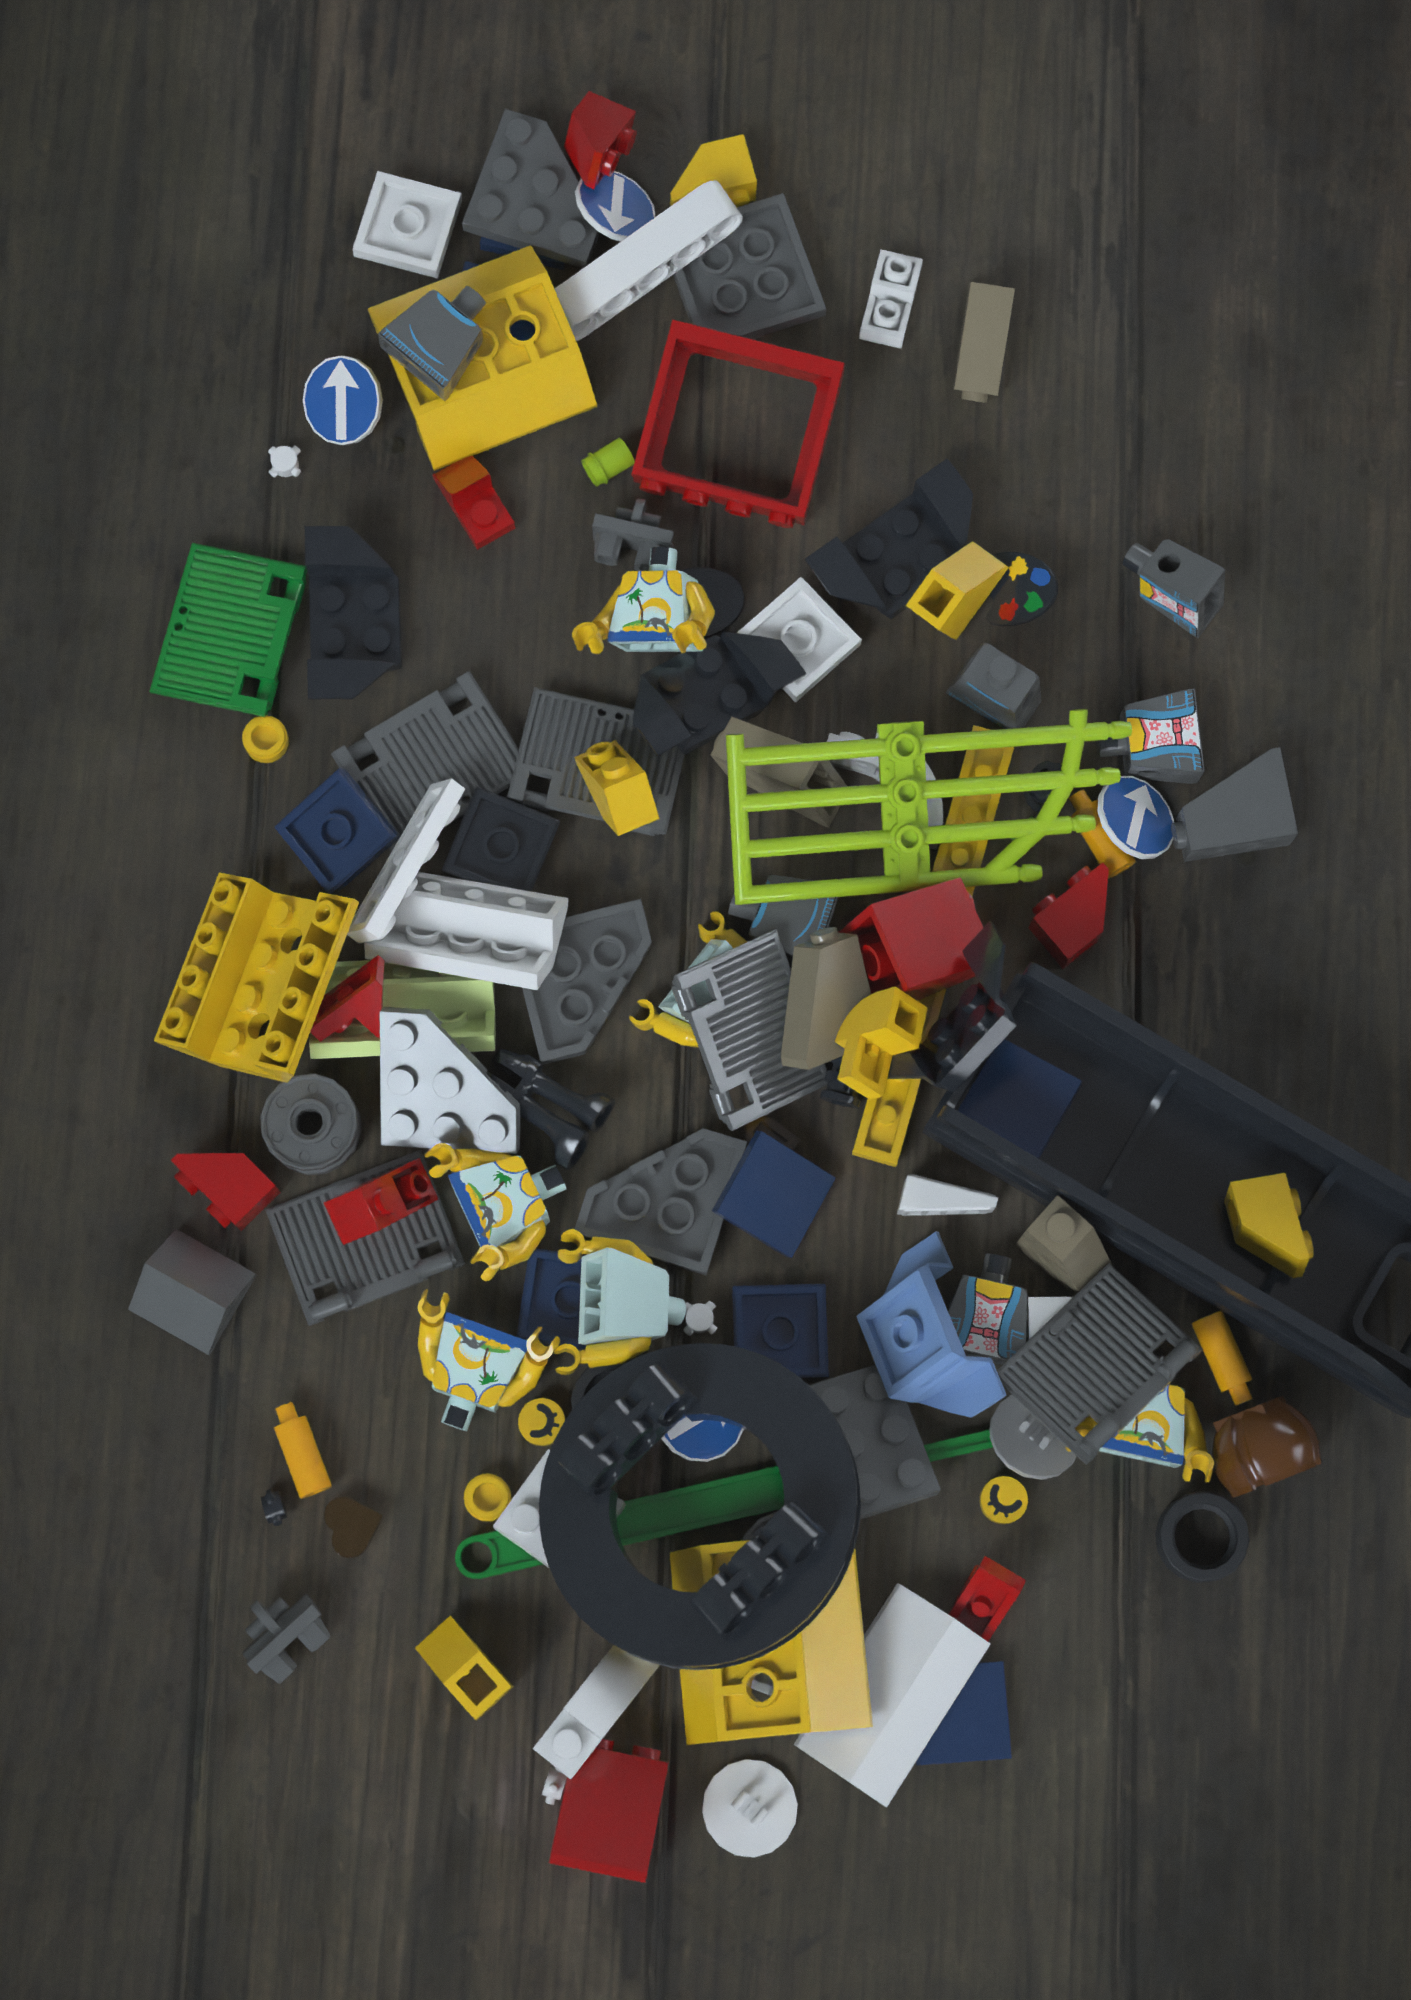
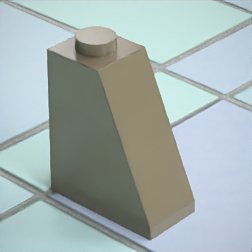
[953,282,1015,403]
[710,717,847,828]
[781,927,871,1070]
[1015,1195,1113,1297]

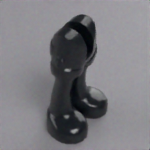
[486,1048,615,1170]

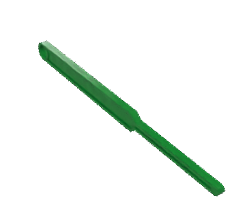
[455,1430,993,1579]

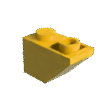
[670,134,757,208]
[906,541,1009,640]
[574,740,660,836]
[1224,1173,1313,1278]
[415,1615,514,1720]

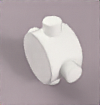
[268,446,301,478]
[683,1301,717,1336]
[542,1767,567,1805]

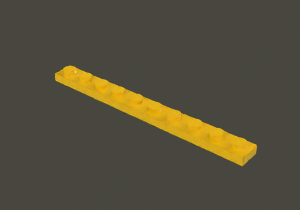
[852,725,1014,1167]

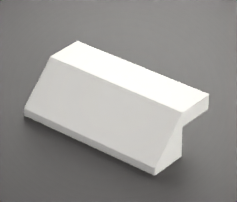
[364,872,568,990]
[794,1583,990,1807]

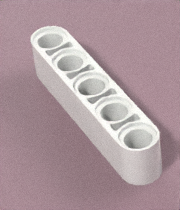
[555,180,743,341]

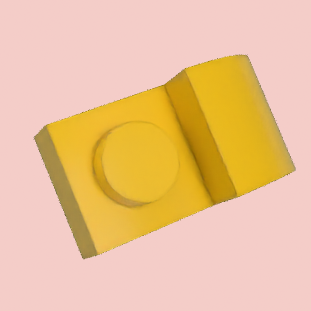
[835,986,928,1100]

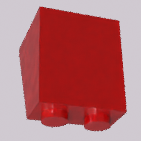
[838,877,983,1001]
[549,1739,669,1883]

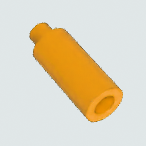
[1069,789,1136,878]
[1191,1311,1253,1406]
[274,1402,332,1499]

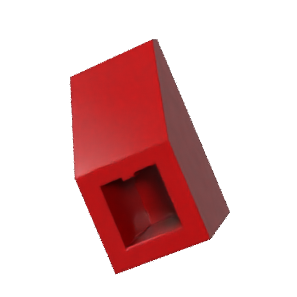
[564,91,637,189]
[1028,862,1109,969]
[171,1153,281,1231]
[324,1157,439,1245]

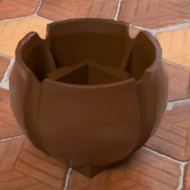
[1212,1396,1323,1498]

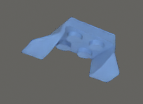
[856,1231,1007,1418]

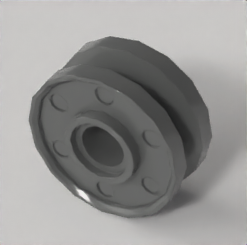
[260,1074,362,1175]

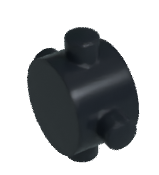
[261,1488,287,1526]

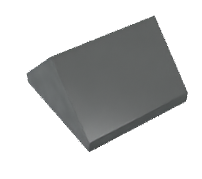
[128,1229,257,1356]

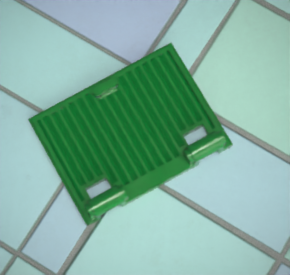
[149,543,307,717]

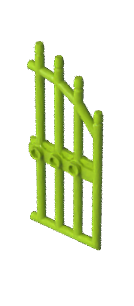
[726,709,1132,905]

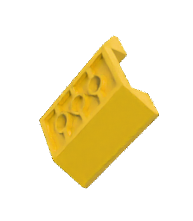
[368,245,597,471]
[154,872,359,1083]
[670,1540,873,1745]

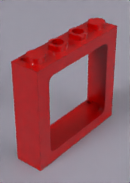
[631,319,845,529]

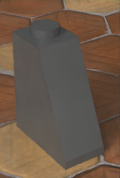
[1171,747,1298,862]

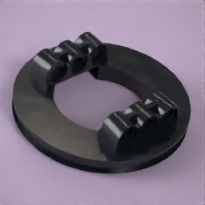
[539,1343,861,1670]

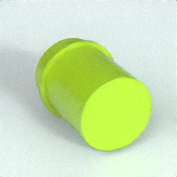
[581,438,635,487]

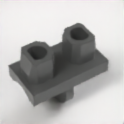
[592,498,674,571]
[242,1594,330,1683]

